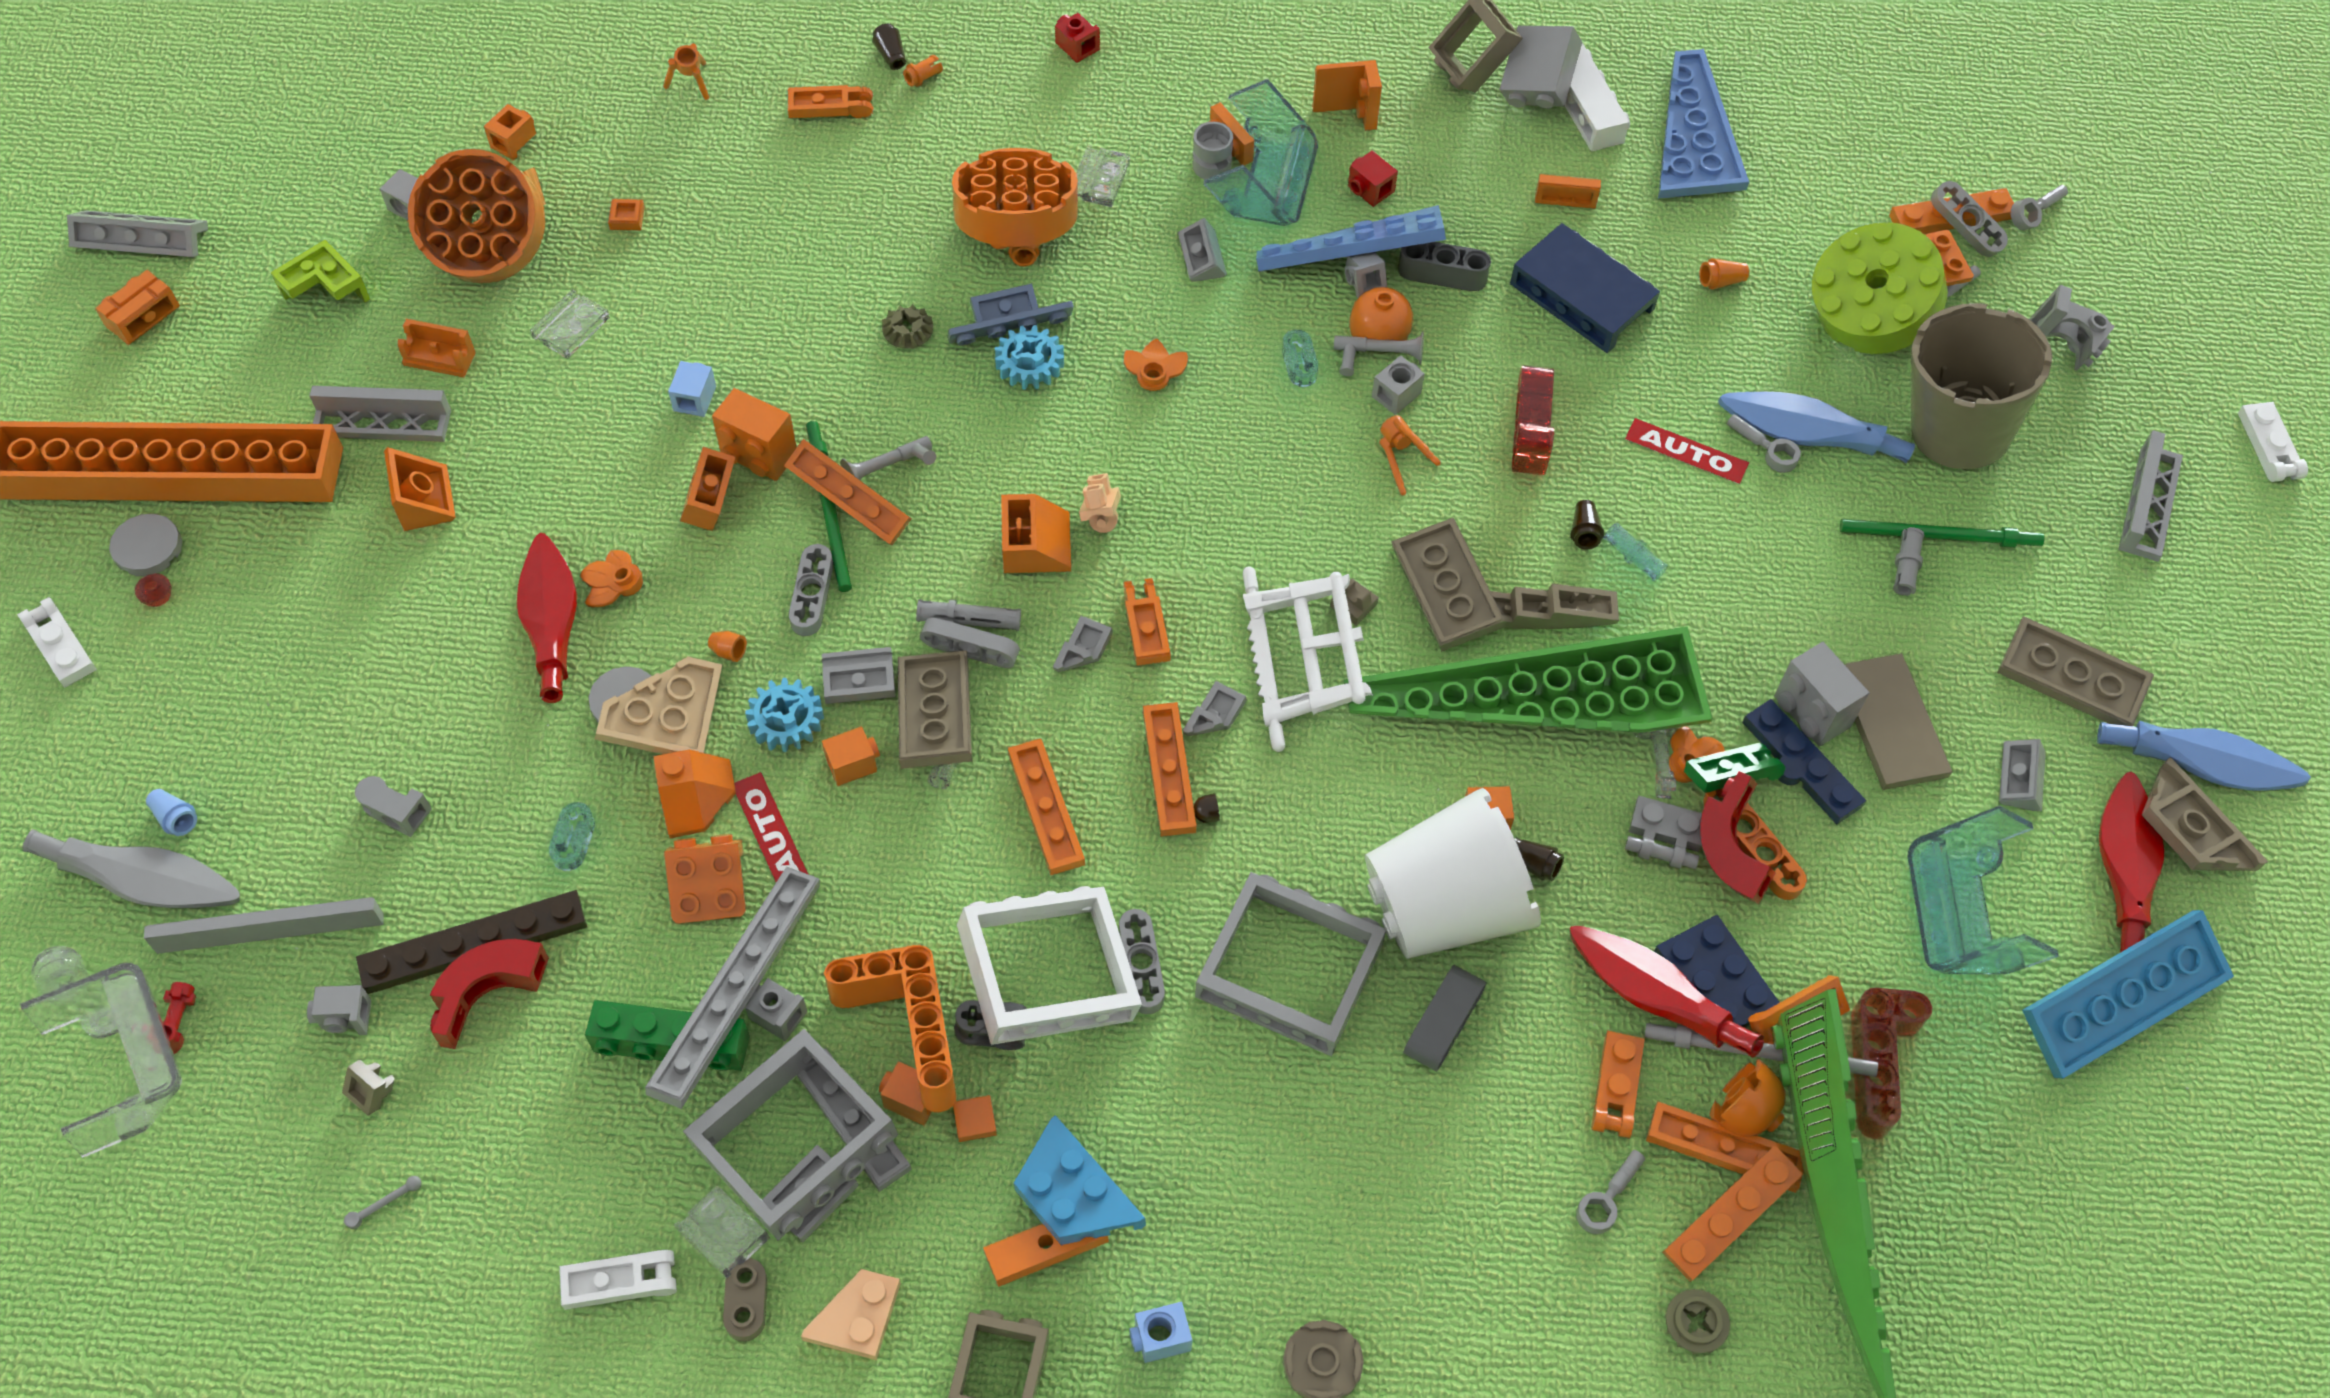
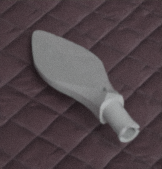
[22,829,240,908]

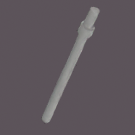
[1645,1023,1878,1077]

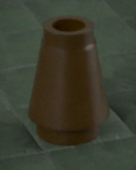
[872,23,906,70]
[1570,500,1604,549]
[1515,837,1564,881]

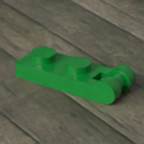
[1684,743,1786,793]

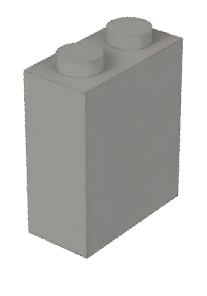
[1499,25,1582,109]

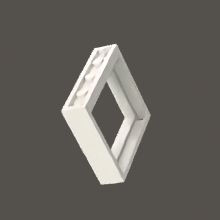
[957,886,1142,1045]

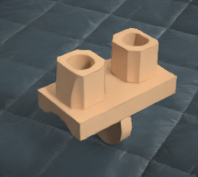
[1079,473,1121,533]

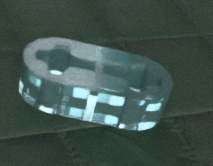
[1282,330,1318,387]
[549,802,595,871]

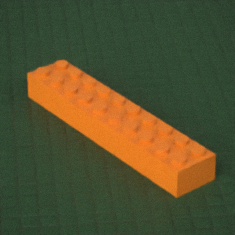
[0,421,343,502]

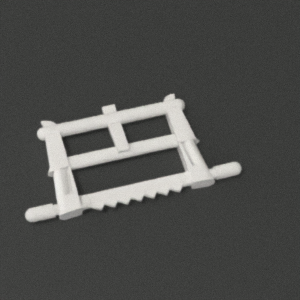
[1243,567,1373,752]

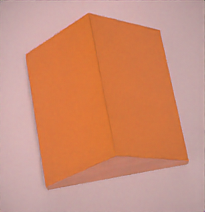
[384,447,456,531]

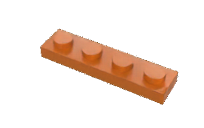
[1889,188,2014,234]
[784,439,912,545]
[1143,702,1197,837]
[1008,738,1085,875]
[1646,1102,1803,1193]
[1662,1145,1803,1282]

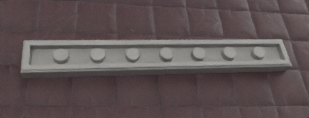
[645,867,820,1109]

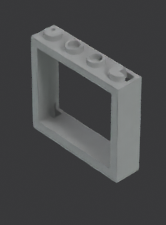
[1195,872,1387,1057]
[683,1029,898,1241]

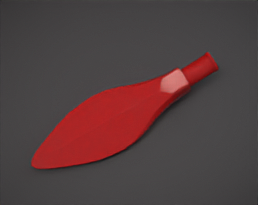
[517,532,577,703]
[2099,771,2165,953]
[1570,926,1764,1058]

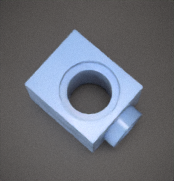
[1129,1302,1192,1363]

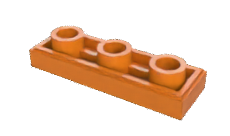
[983,1224,1109,1287]

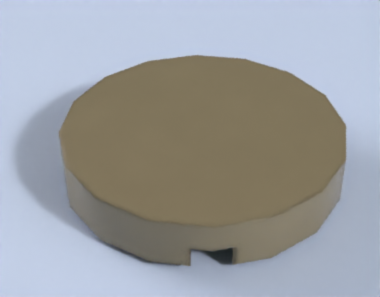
[1282,1320,1364,1398]

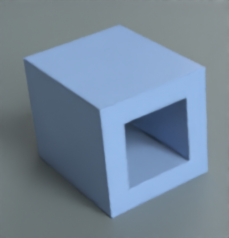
[668,361,716,417]

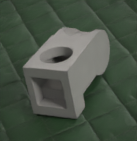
[355,776,432,837]

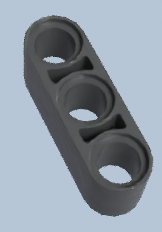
[1398,242,1491,291]
[1403,964,1487,1072]

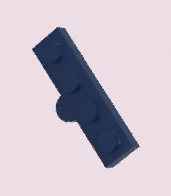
[1742,699,1867,825]

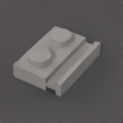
[821,647,896,704]
[762,1145,859,1243]

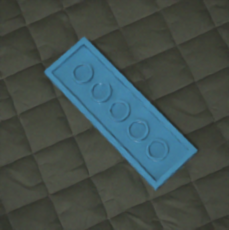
[2022,910,2234,1079]

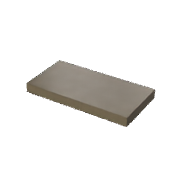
[1391,517,1506,652]
[1997,616,2154,726]
[898,650,972,769]
[1844,653,1953,790]

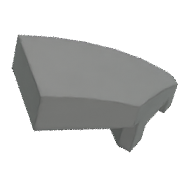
[1053,616,1113,672]
[1183,681,1247,736]

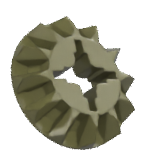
[882,304,933,348]
[1664,1289,1730,1355]

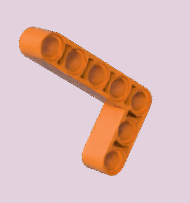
[824,945,957,1112]

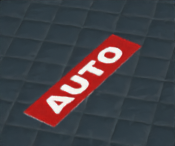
[1625,418,1749,484]
[735,772,809,882]

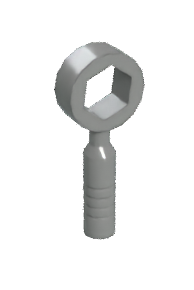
[2011,185,2068,231]
[1727,414,1801,473]
[1576,1150,1645,1234]

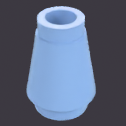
[146,789,197,836]

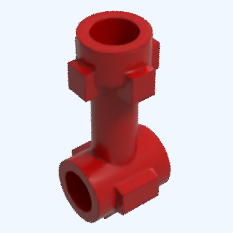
[150,982,196,1055]

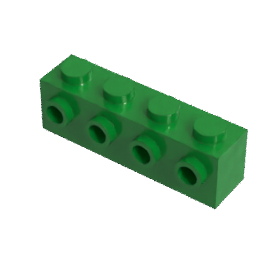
[585,1000,750,1071]

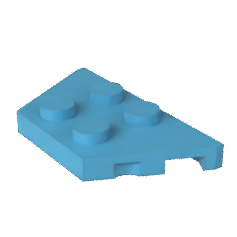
[1014,1115,1146,1245]

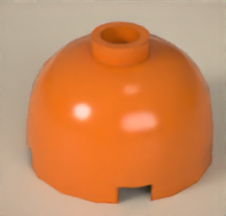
[1349,287,1413,341]
[1710,1059,1786,1137]

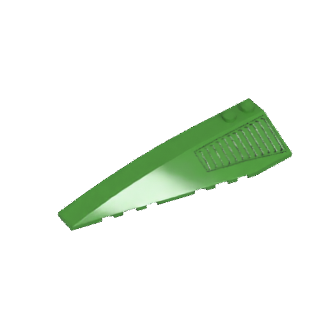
[1772,989,1896,1398]

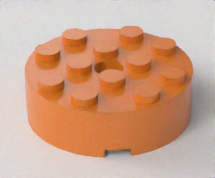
[952,148,1078,249]
[408,149,545,283]

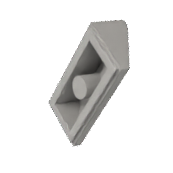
[1178,218,1227,282]
[1999,739,2046,811]

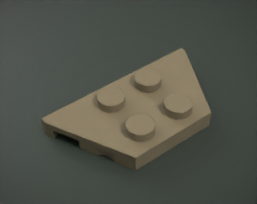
[2142,758,2268,871]

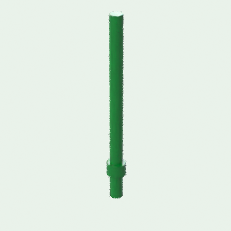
[806,421,852,592]
[1840,519,2045,548]

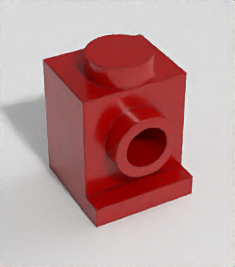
[1055,13,1100,63]

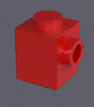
[1348,150,1398,207]

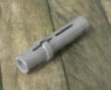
[916,599,1021,631]

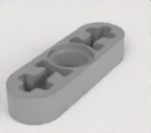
[1931,181,2008,257]
[789,544,833,636]
[920,618,1020,668]
[1119,909,1165,1014]

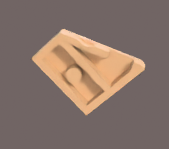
[801,1269,901,1360]

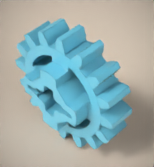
[995,325,1064,390]
[745,678,824,752]

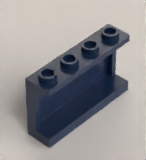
[1510,223,1660,354]

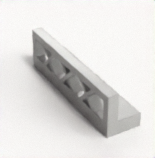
[67,210,208,257]
[310,386,451,442]
[2118,430,2183,562]

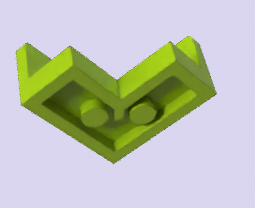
[271,240,370,303]

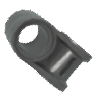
[954,1000,1027,1050]

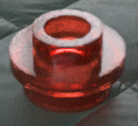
[135,573,172,607]

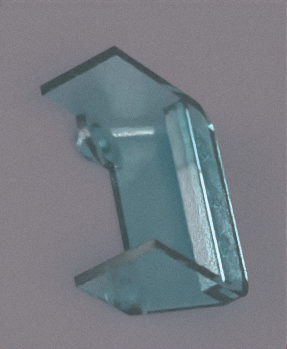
[1203,79,1318,226]
[1907,805,2059,975]

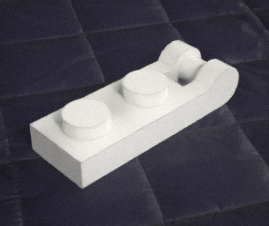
[2238,402,2308,482]
[17,597,97,688]
[559,1250,677,1310]

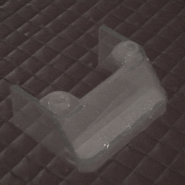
[20,963,182,1158]

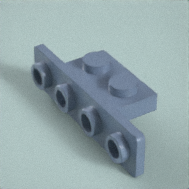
[947,283,1074,346]

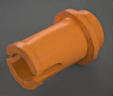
[903,54,943,87]

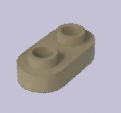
[723,1258,768,1342]

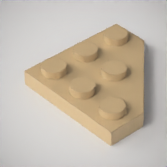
[595,657,722,754]

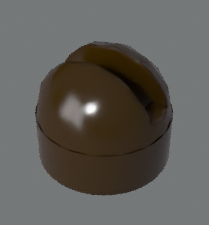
[1194,793,1220,823]

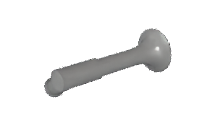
[1334,331,1424,376]
[840,436,936,480]

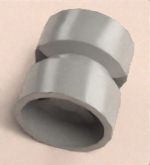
[1192,122,1233,181]

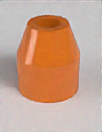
[708,631,747,662]

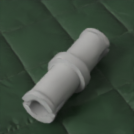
[1893,527,1924,596]

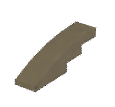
[1490,583,1619,629]

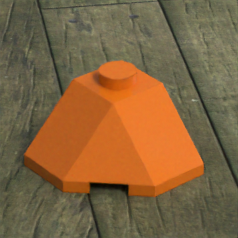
[653,749,736,838]

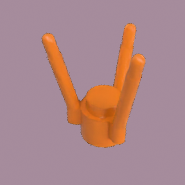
[663,43,709,100]
[1379,415,1441,496]

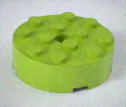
[1812,222,1948,354]

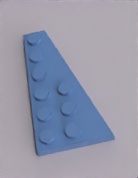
[1658,49,1749,199]
[1256,205,1446,272]

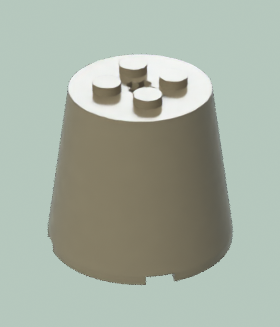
[1911,303,2052,469]

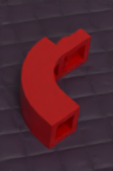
[1700,771,1776,905]
[430,939,549,1049]

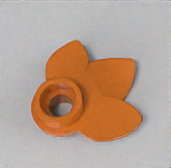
[1124,338,1188,391]
[580,550,643,607]
[1668,726,1725,783]

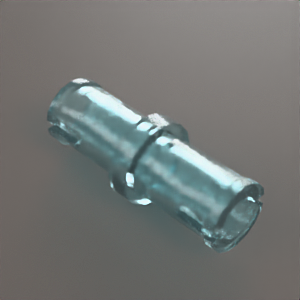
[1603,522,1668,582]

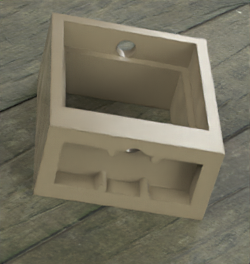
[1428,0,1523,93]
[948,1310,1049,1398]

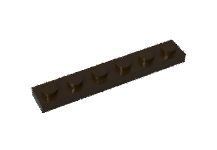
[356,890,587,994]

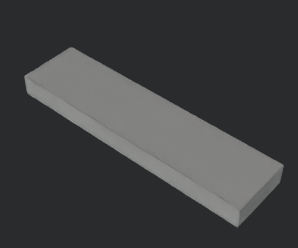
[797,1048,912,1192]

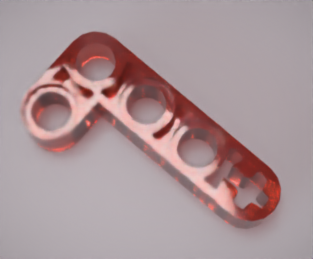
[1512,365,1554,476]
[1851,987,1933,1139]

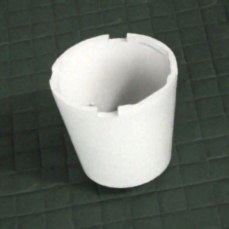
[1365,788,1541,959]

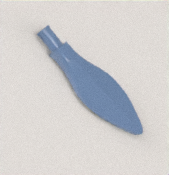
[1718,392,1915,463]
[2097,720,2311,791]

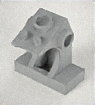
[2029,285,2115,370]

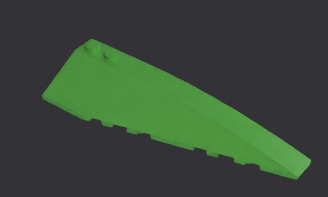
[1344,626,1713,733]

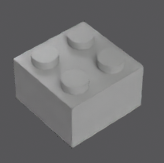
[1774,642,1870,747]

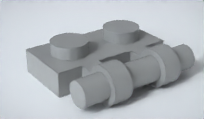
[1625,795,1702,869]

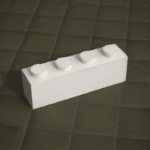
[1565,43,1630,152]

